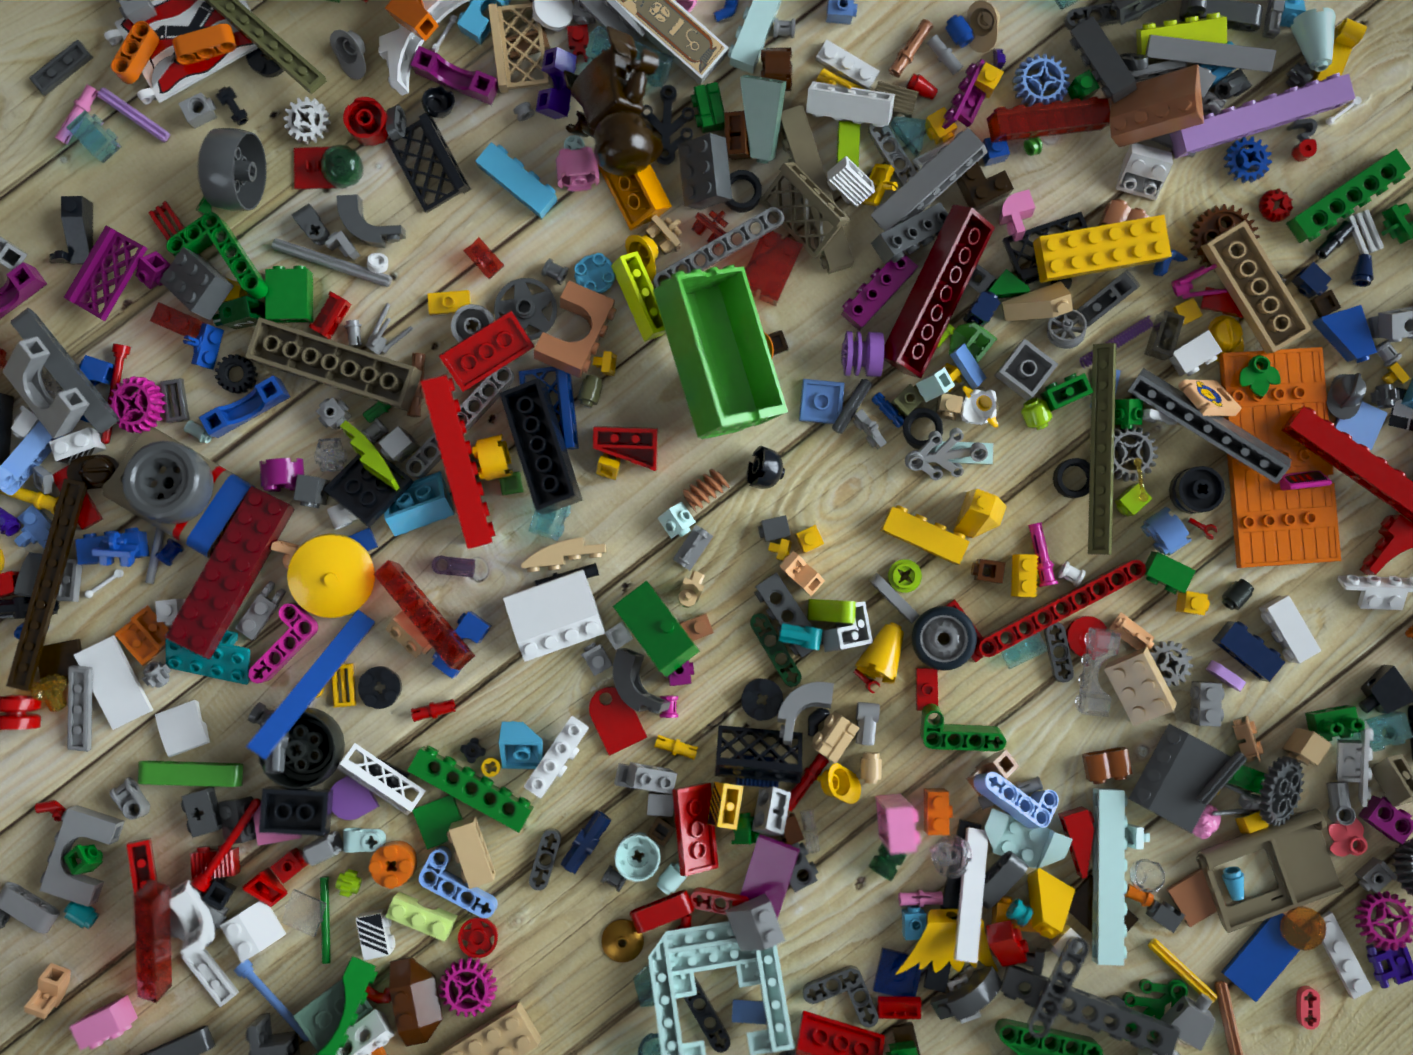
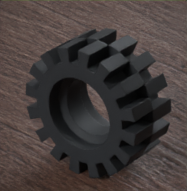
[215,354,258,394]

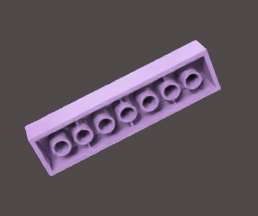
[1169,73,1356,159]

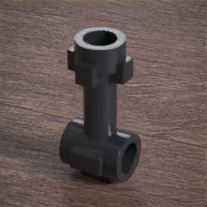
[216,86,249,125]

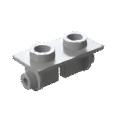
[673,525,713,571]

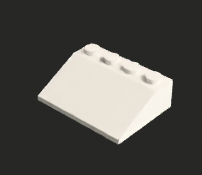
[503,569,605,662]

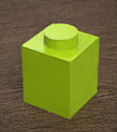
[1114,483,1152,517]

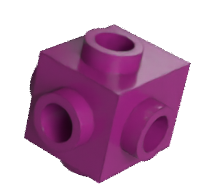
[135,251,171,289]
[664,660,694,686]

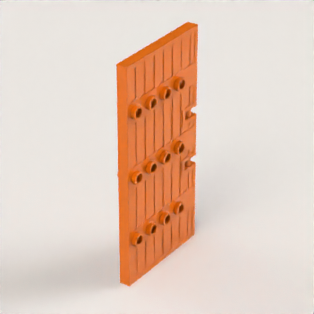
[1219,347,1341,568]

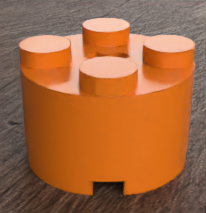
[369,841,417,889]

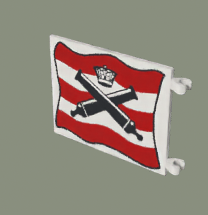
[104,0,258,105]

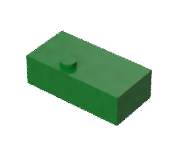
[613,580,700,677]

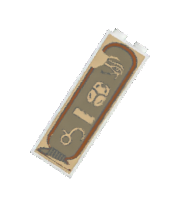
[615,0,729,85]

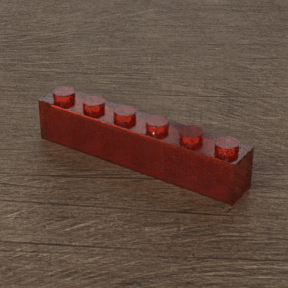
[986,96,1110,143]
[133,879,172,1003]

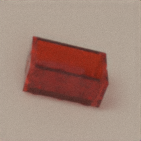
[745,231,803,306]

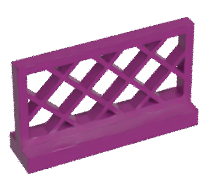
[64,225,148,321]

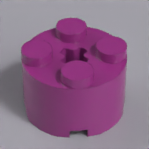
[259,458,304,492]

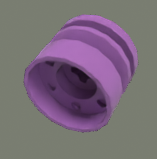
[841,331,884,377]

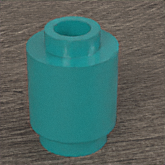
[64,901,99,929]

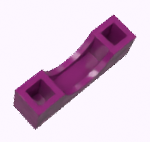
[411,46,499,106]
[0,262,47,319]

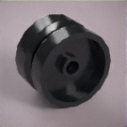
[1169,466,1225,514]

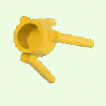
[816,68,867,90]

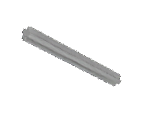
[272,238,392,287]

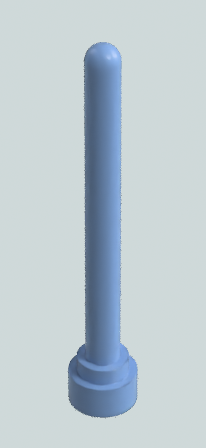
[234,959,309,1042]

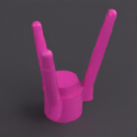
[1171,264,1227,300]

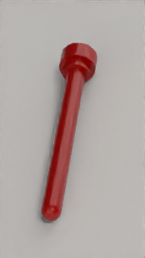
[101,343,131,444]
[191,798,261,892]

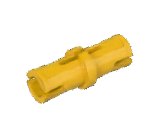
[654,734,698,760]

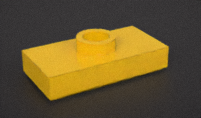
[427,290,471,315]

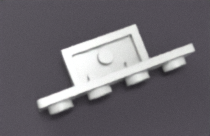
[1337,574,1413,610]
[524,716,589,798]
[1336,721,1374,807]

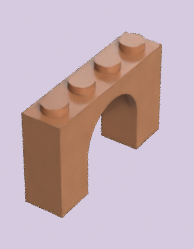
[534,281,617,378]

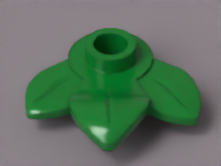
[1239,355,1281,397]

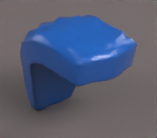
[1153,250,1188,276]

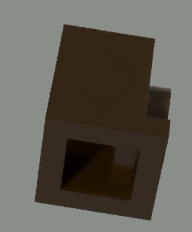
[646,817,676,847]

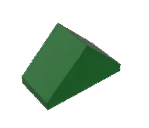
[988,269,1030,299]

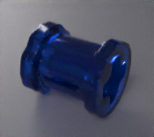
[155,538,185,566]

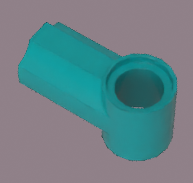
[779,623,823,650]

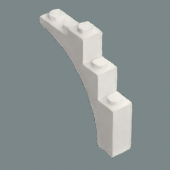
[378,0,470,96]

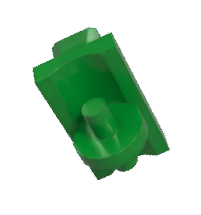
[1381,203,1413,244]

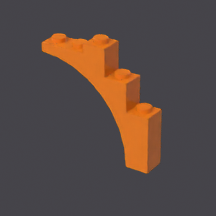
[385,0,439,42]

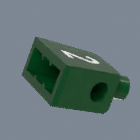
[212,296,265,329]

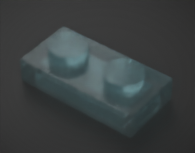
[1001,632,1048,669]

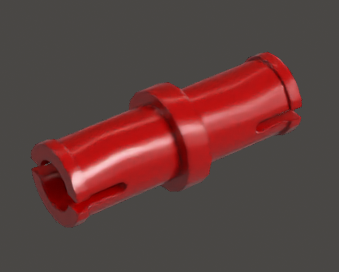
[411,699,456,722]

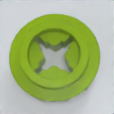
[888,559,922,593]

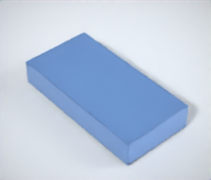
[950,343,987,390]

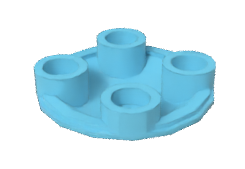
[574,253,615,294]

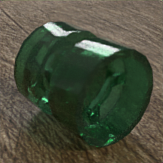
[868,843,907,881]

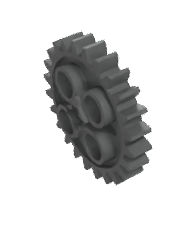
[1258,756,1304,826]

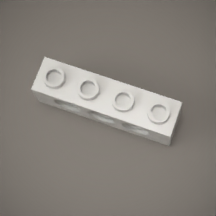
[313,1009,395,1055]

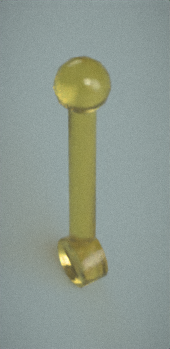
[1133,458,1149,502]

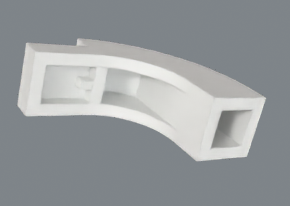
[167,879,215,957]

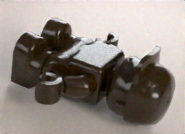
[563,26,663,177]

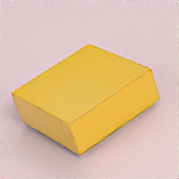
[1173,297,1203,326]

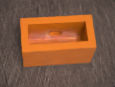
[924,788,953,835]

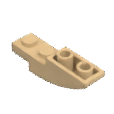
[521,537,607,572]

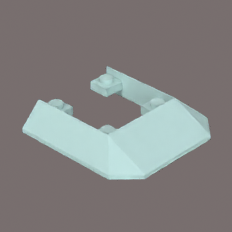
[648,921,794,1055]

